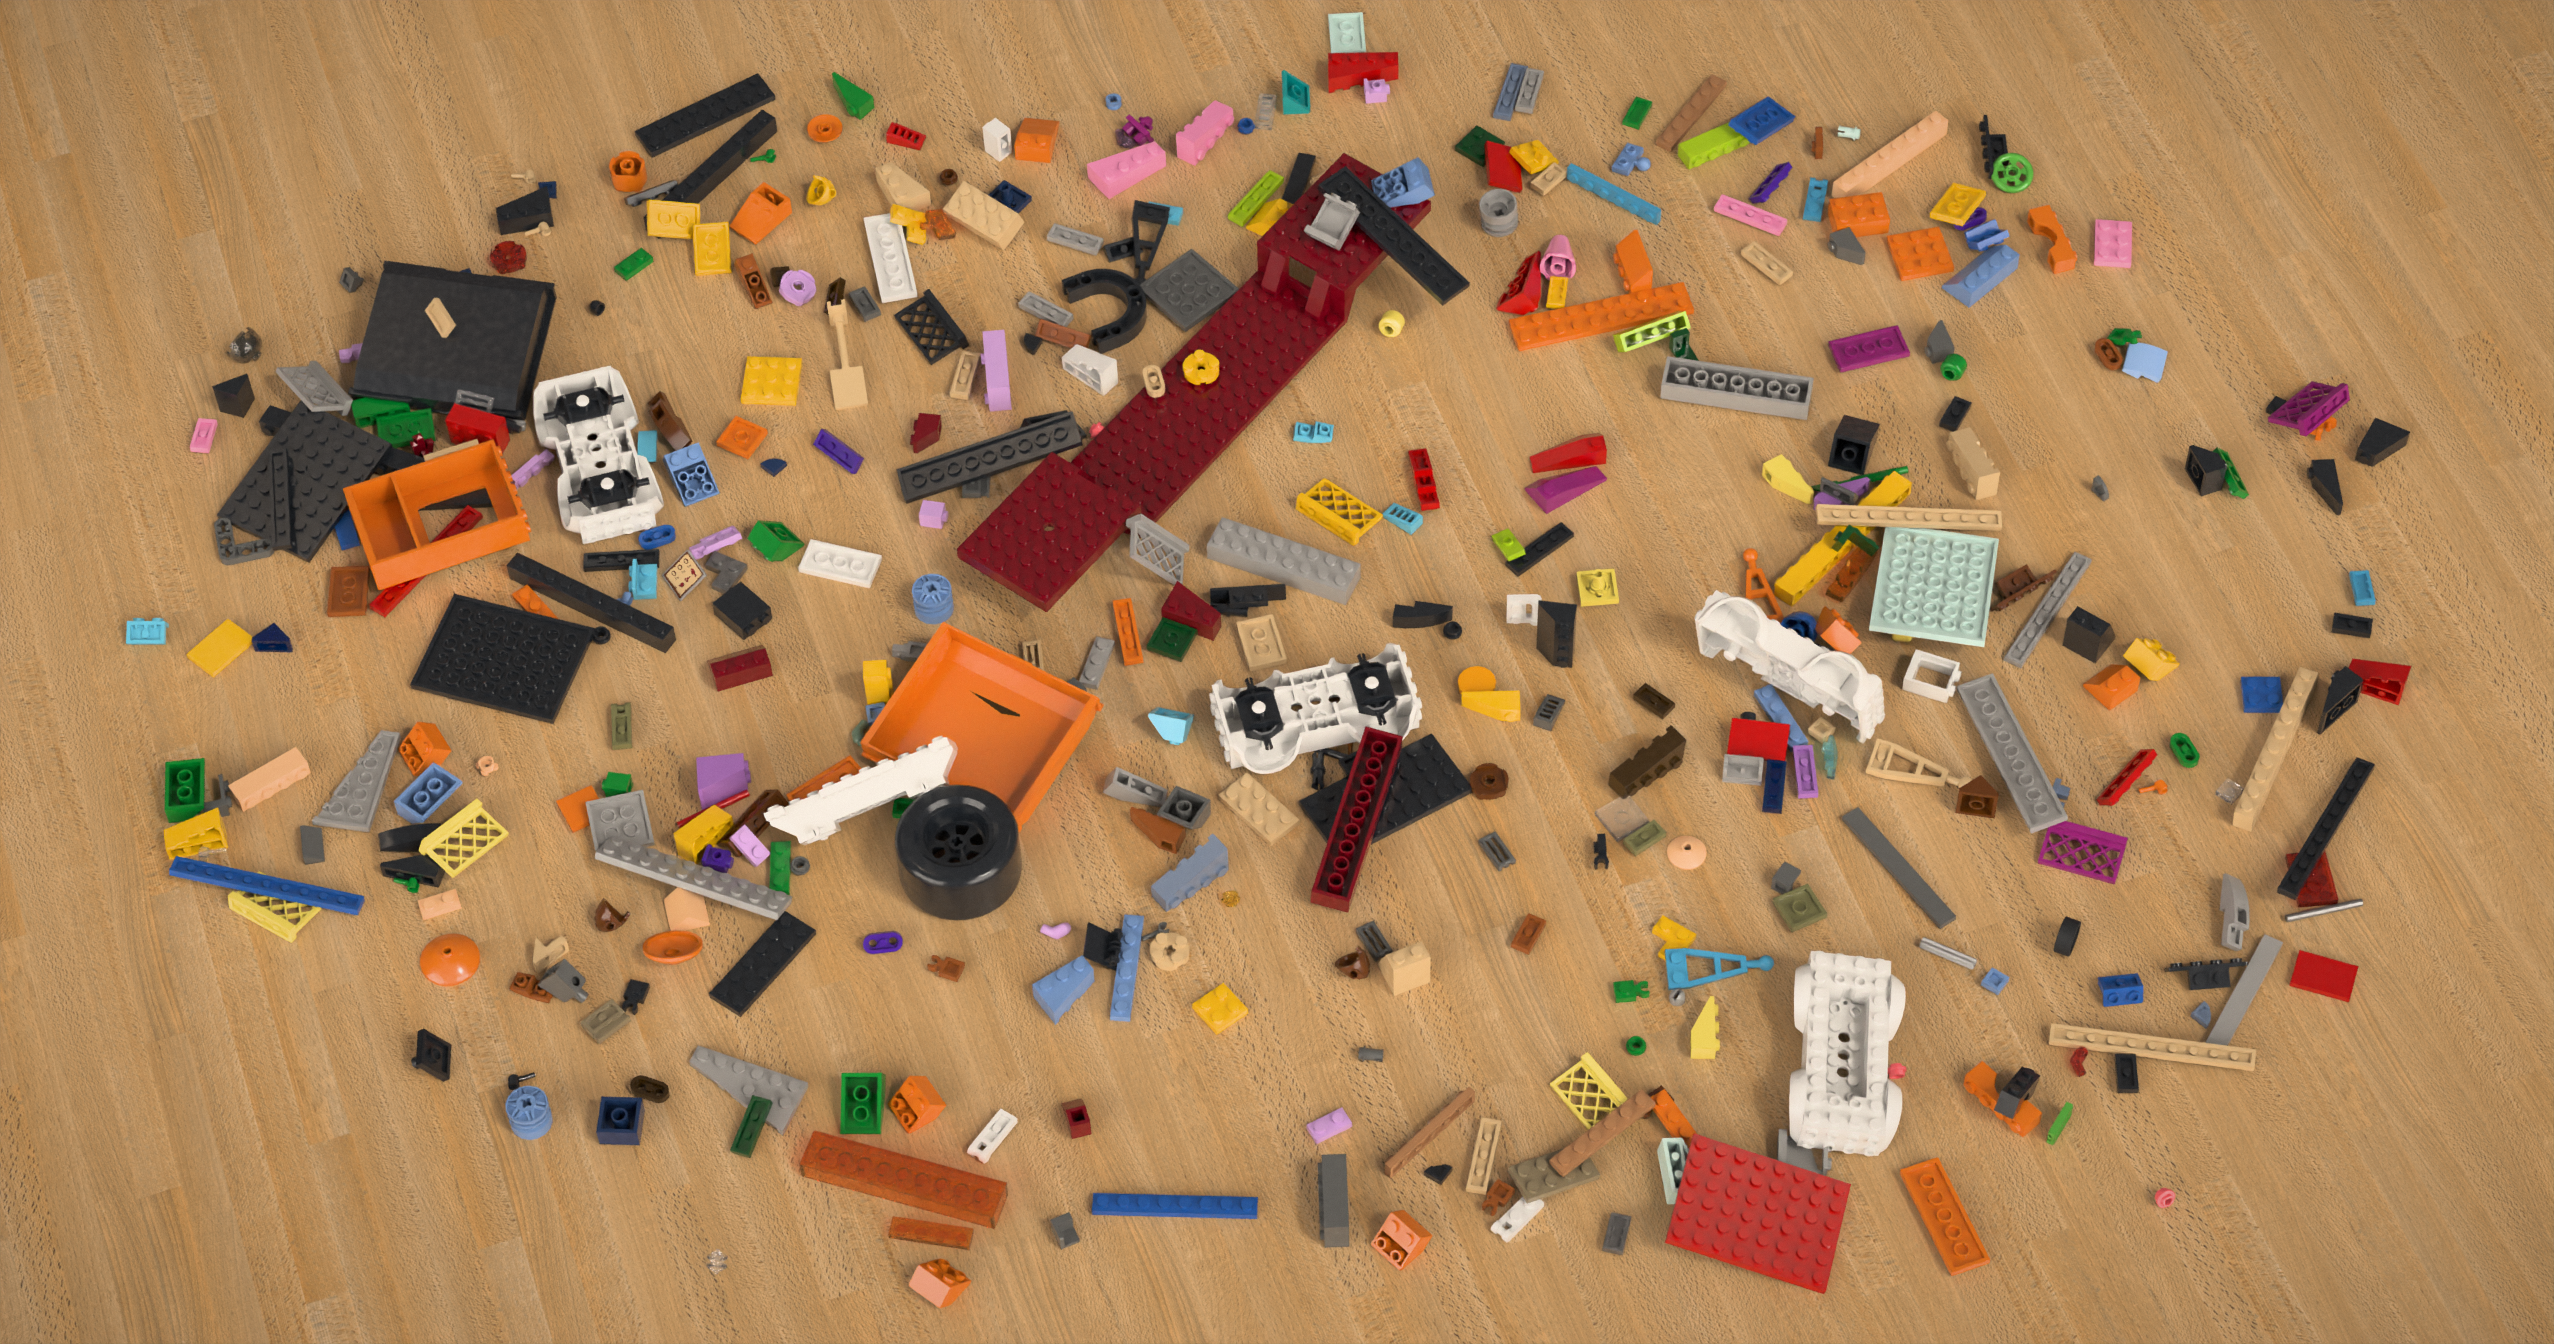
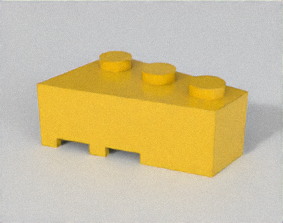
[863,660,894,705]
[673,805,734,865]

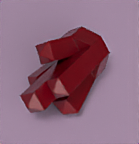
[410,433,434,458]

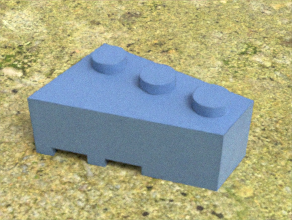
[1032,955,1095,1025]

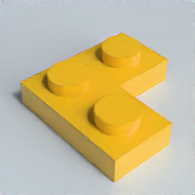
[890,204,926,245]
[1652,915,1697,960]

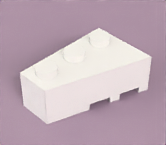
[1062,344,1118,396]

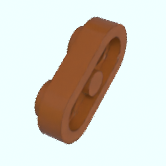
[2094,338,2123,370]

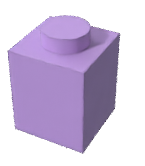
[919,500,948,529]

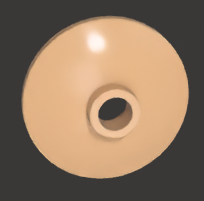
[1667,836,1706,870]

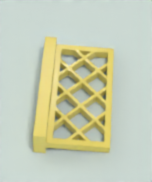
[418,799,509,878]
[228,871,321,943]
[1550,1052,1628,1130]

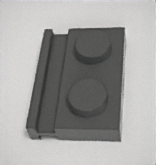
[962,476,991,498]

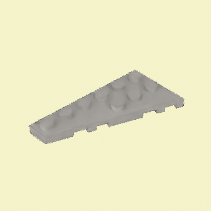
[689,1045,809,1136]

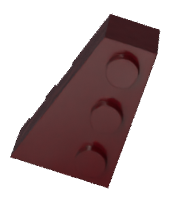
[1161,581,1222,641]

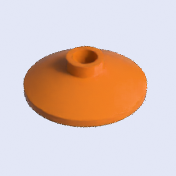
[807,114,843,142]

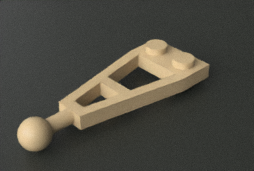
[1866,738,1972,788]

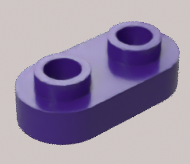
[1953,207,1987,231]
[863,931,903,954]

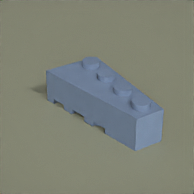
[1151,834,1229,912]

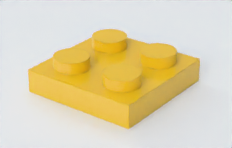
[1192,982,1248,1035]

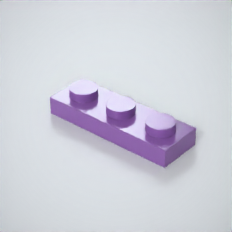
[1793,745,1818,799]

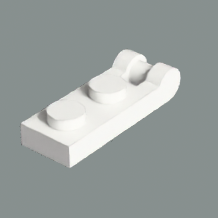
[967,1109,1018,1164]
[1491,1197,1544,1242]

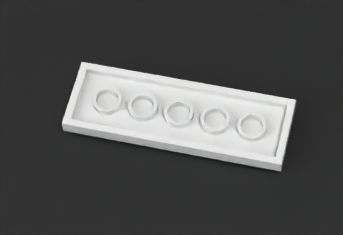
[864,213,918,303]

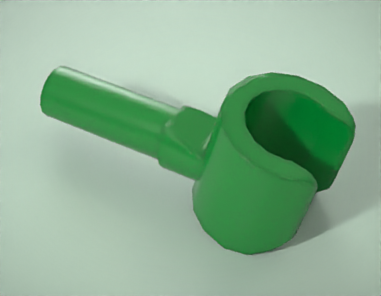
[750,149,776,163]
[393,878,420,893]

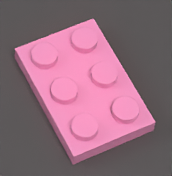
[2094,219,2132,268]

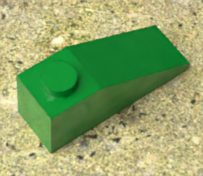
[832,72,875,120]
[351,397,411,428]

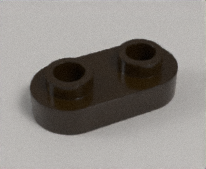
[630,1075,670,1103]

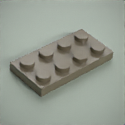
[1508,1148,1600,1204]

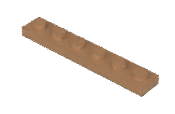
[1656,74,1727,152]
[1384,1087,1475,1179]
[1549,1089,1656,1177]

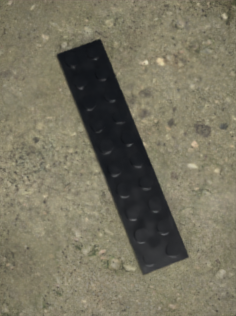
[1318,166,1470,306]
[896,411,1083,504]

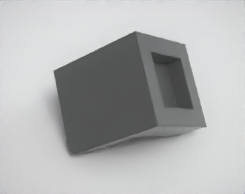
[1771,861,1801,894]
[1050,1212,1080,1250]

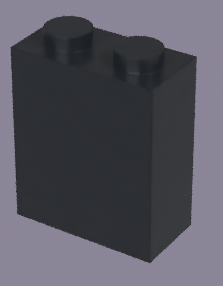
[712,582,772,640]

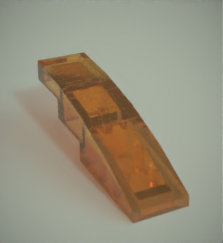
[1825,547,1879,603]

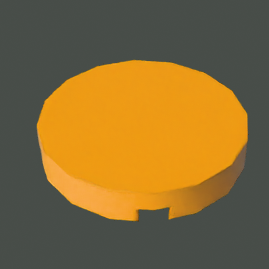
[1458,666,1496,694]

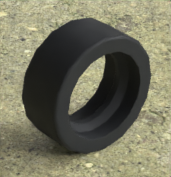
[2054,916,2081,957]

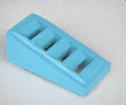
[1383,503,1423,535]

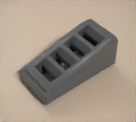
[1533,694,1565,731]

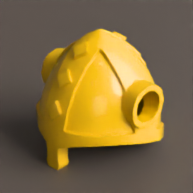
[806,175,836,205]

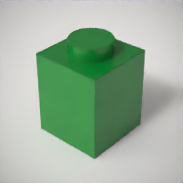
[602,772,633,797]

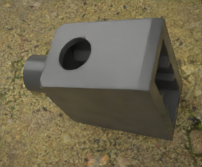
[538,959,589,1003]

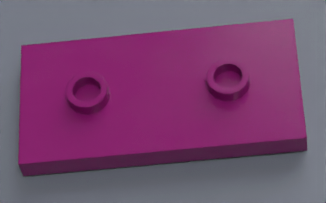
[1828,325,1910,373]

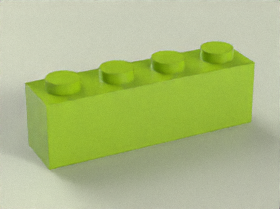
[1678,122,1750,170]
[1613,311,1691,352]

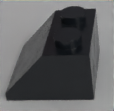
[2185,445,2227,497]

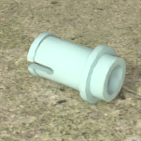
[1837,125,1861,141]

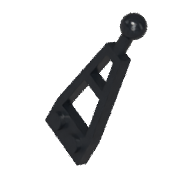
[1131,200,1170,284]

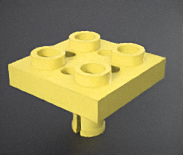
[1576,569,1619,607]

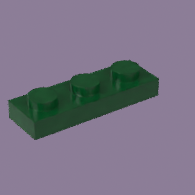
[730,1095,773,1158]

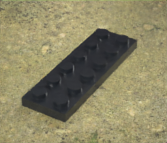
[709,911,816,1017]

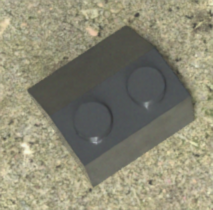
[1157,786,1211,829]

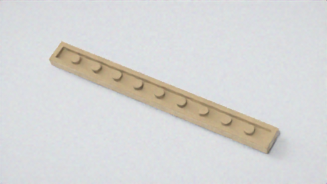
[1815,504,2003,531]
[2049,1023,2256,1071]

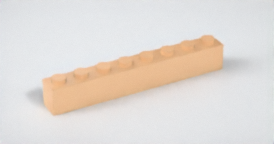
[1832,111,1948,198]

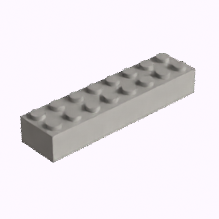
[1660,356,1814,420]
[1207,517,1361,605]

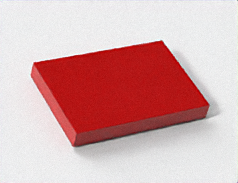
[1484,141,1523,193]
[1727,718,1790,763]
[2289,950,2359,1002]

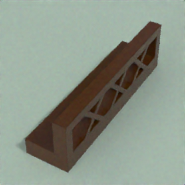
[717,789,789,857]

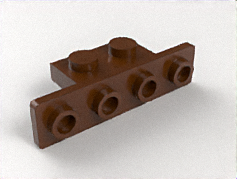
[1990,564,2057,612]

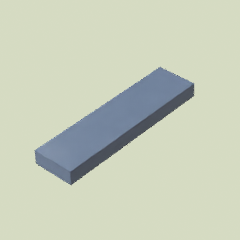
[1493,63,1528,121]

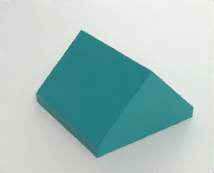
[1282,70,1311,115]

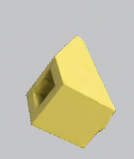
[1762,454,1814,505]
[1690,996,1720,1059]

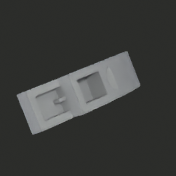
[2220,873,2250,951]

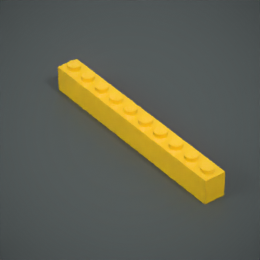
[1774,471,1912,607]

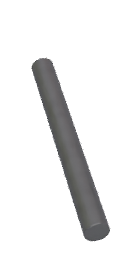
[2285,898,2363,922]

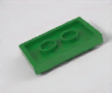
[376,408,436,448]

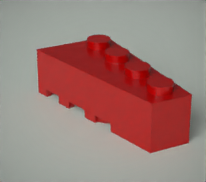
[1328,52,1399,93]

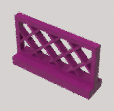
[2268,381,2350,436]
[2038,821,2128,885]

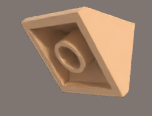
[664,887,710,931]

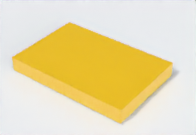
[1930,183,1986,226]
[647,199,700,240]
[693,222,732,276]
[186,619,255,678]

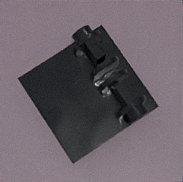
[1083,922,1123,971]

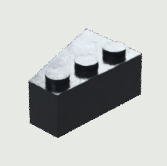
[496,186,554,235]

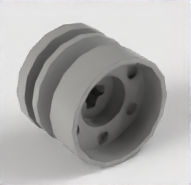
[1479,189,1519,237]

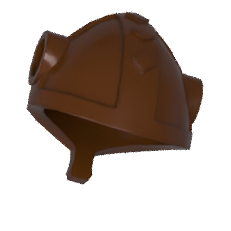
[594,898,630,932]
[1335,946,1370,980]

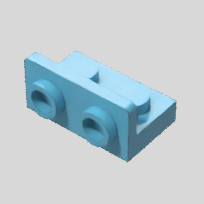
[629,559,658,600]
[126,618,169,645]

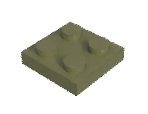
[1773,884,1827,933]

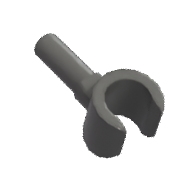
[1142,922,1170,941]

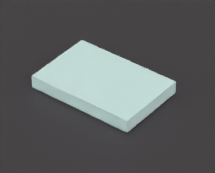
[1328,12,1366,53]

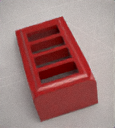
[886,122,926,150]

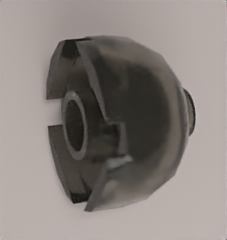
[226,327,262,364]

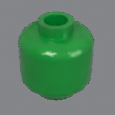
[1940,354,1967,381]

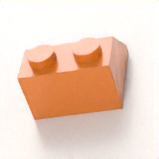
[2083,664,2140,711]

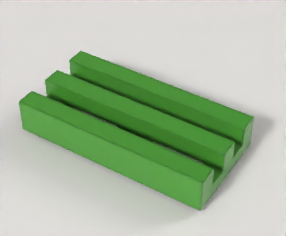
[2046,1102,2073,1145]

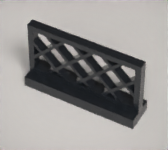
[894,289,969,365]

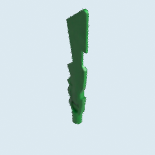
[1811,466,1908,492]

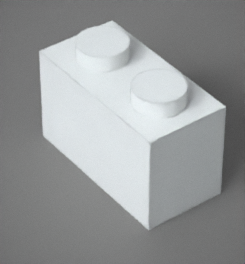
[982,118,1012,162]

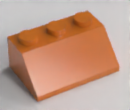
[1613,230,1653,293]

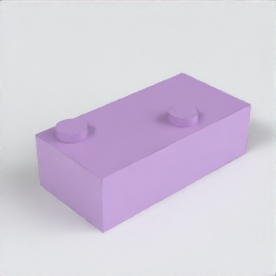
[981,330,1012,412]

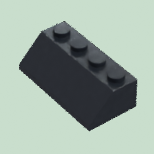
[1536,600,1577,668]

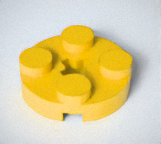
[1183,350,1219,385]

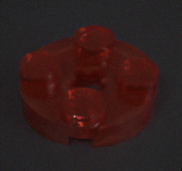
[490,241,527,274]

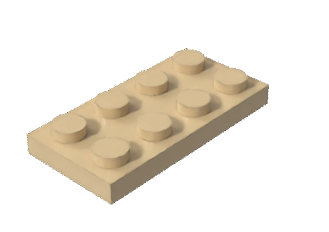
[1218,773,1300,846]

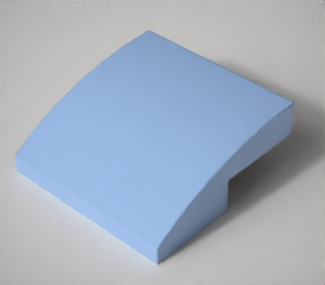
[2122,342,2168,383]

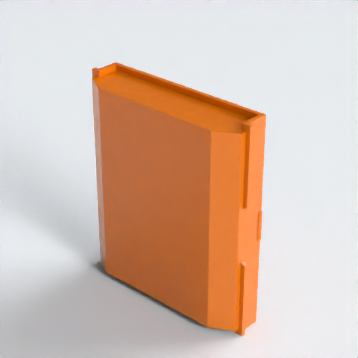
[860,622,1104,833]

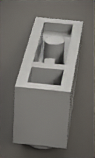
[1102,767,1168,807]

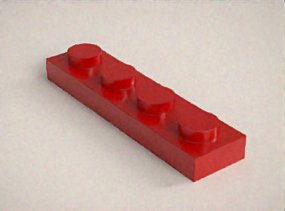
[2096,749,2158,806]

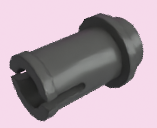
[1358,1046,1384,1062]

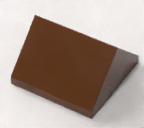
[1955,775,1999,819]

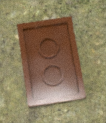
[327,566,370,617]

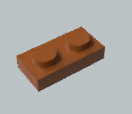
[1511,913,1546,955]

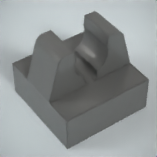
[339,267,364,293]

